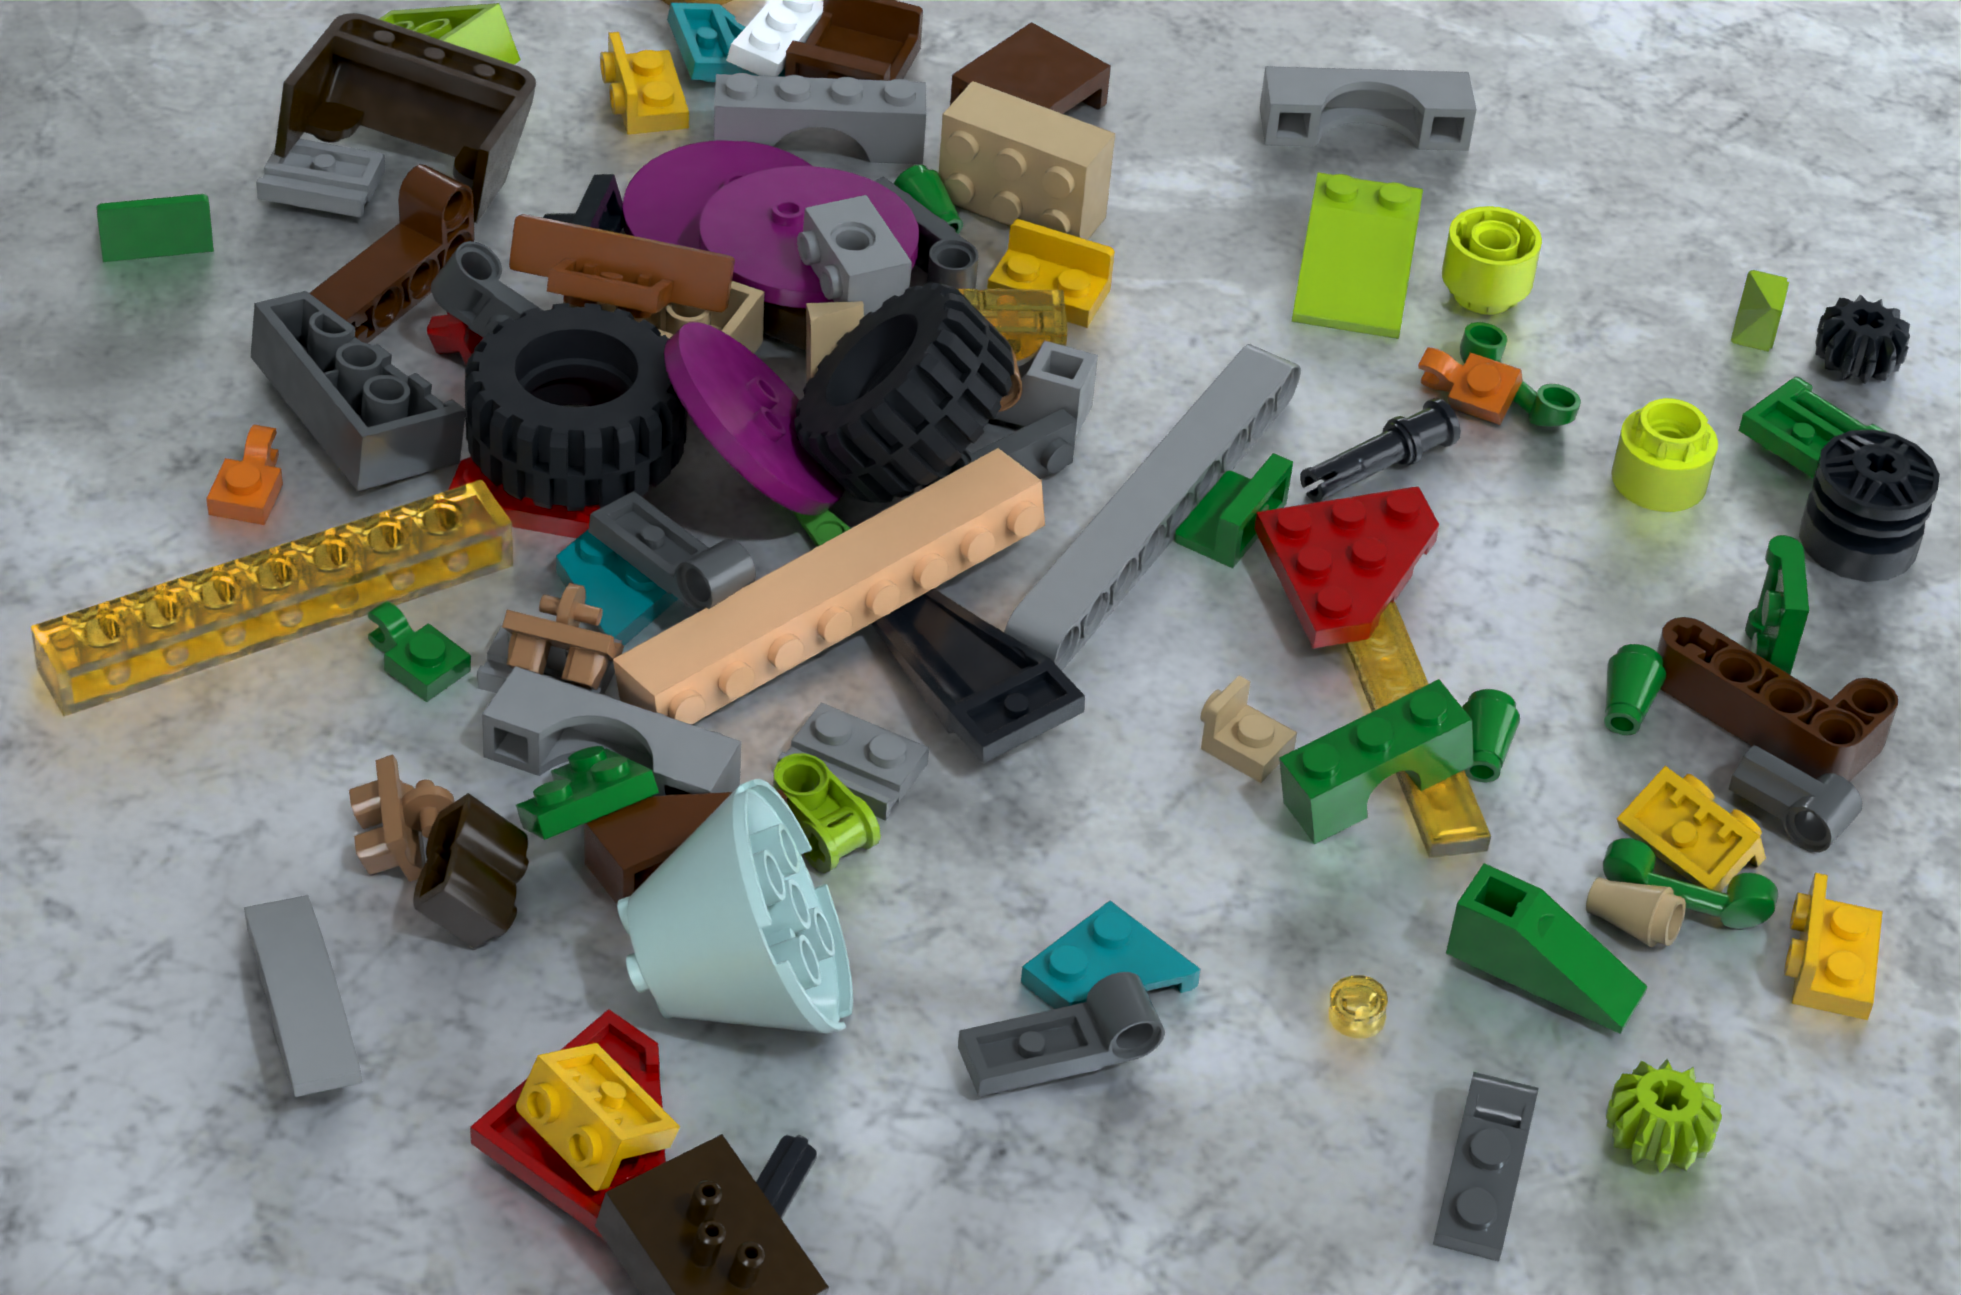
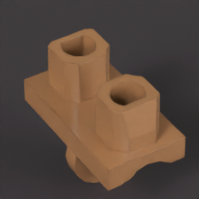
[502,583,624,690]
[349,754,455,882]

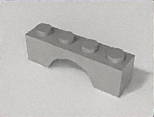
[1259,66,1477,151]
[714,73,926,164]
[995,340,1098,439]
[482,666,741,796]

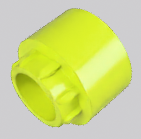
[1441,206,1542,315]
[1611,398,1718,512]

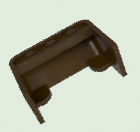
[274,13,536,223]

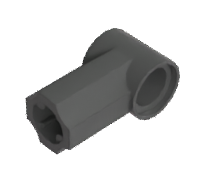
[1728,745,1862,853]

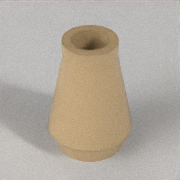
[1586,877,1686,947]

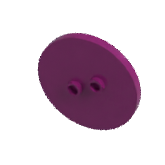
[623,140,812,249]
[699,166,919,309]
[664,322,844,516]

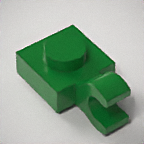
[368,601,471,702]

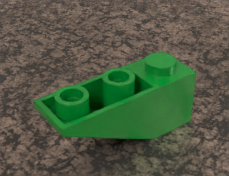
[1446,863,1648,1034]

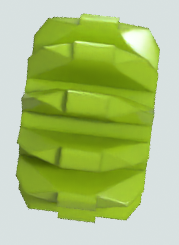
[1606,1059,1722,1173]

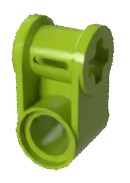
[772,753,881,873]

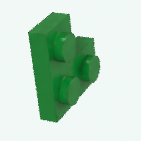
[516,746,659,840]

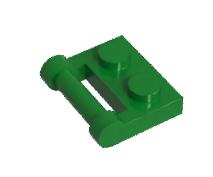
[1738,376,1887,478]
[1745,535,1809,675]

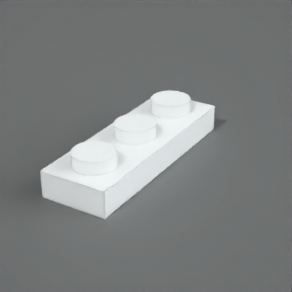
[726,0,823,76]

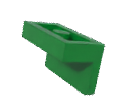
[96,194,214,262]
[1174,453,1293,568]

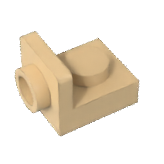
[1200,675,1297,783]

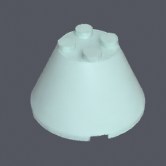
[617,779,853,1034]

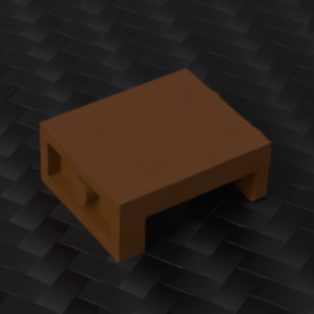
[785,0,923,81]
[950,22,1111,114]

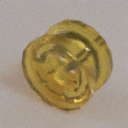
[1328,975,1388,1039]

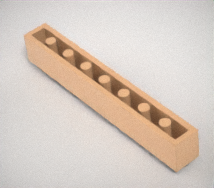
[613,448,1045,725]

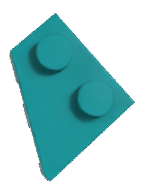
[667,3,785,83]
[556,529,678,646]
[1021,901,1201,1009]

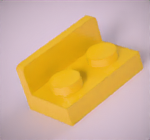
[600,32,689,135]
[986,219,1115,328]
[1616,766,1766,892]
[1784,873,1883,1020]
[516,1043,680,1191]

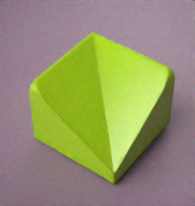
[1731,270,1789,352]

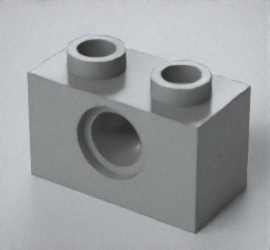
[797,195,912,315]

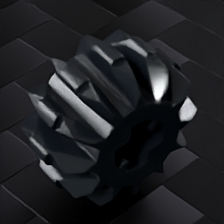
[1815,295,1910,384]

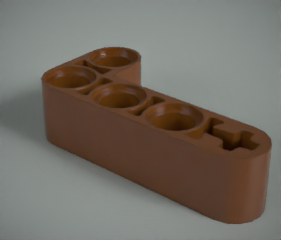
[310,164,475,343]
[1657,617,1898,782]

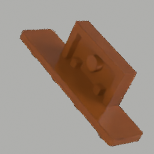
[509,214,735,318]

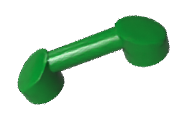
[1460,322,1581,427]
[1603,838,1778,929]

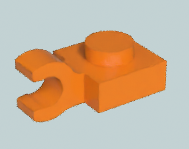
[1418,347,1523,425]
[206,424,283,525]

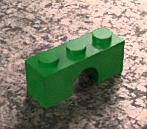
[1279,679,1474,844]

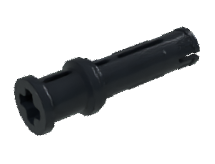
[1300,397,1461,503]

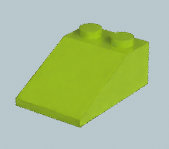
[379,3,521,65]
[1291,172,1423,339]

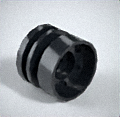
[1799,429,1940,582]

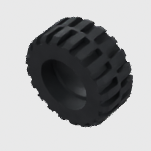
[794,282,1015,503]
[465,303,687,511]

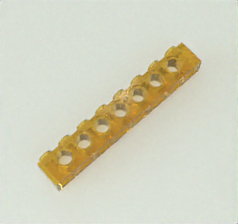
[31,480,513,717]

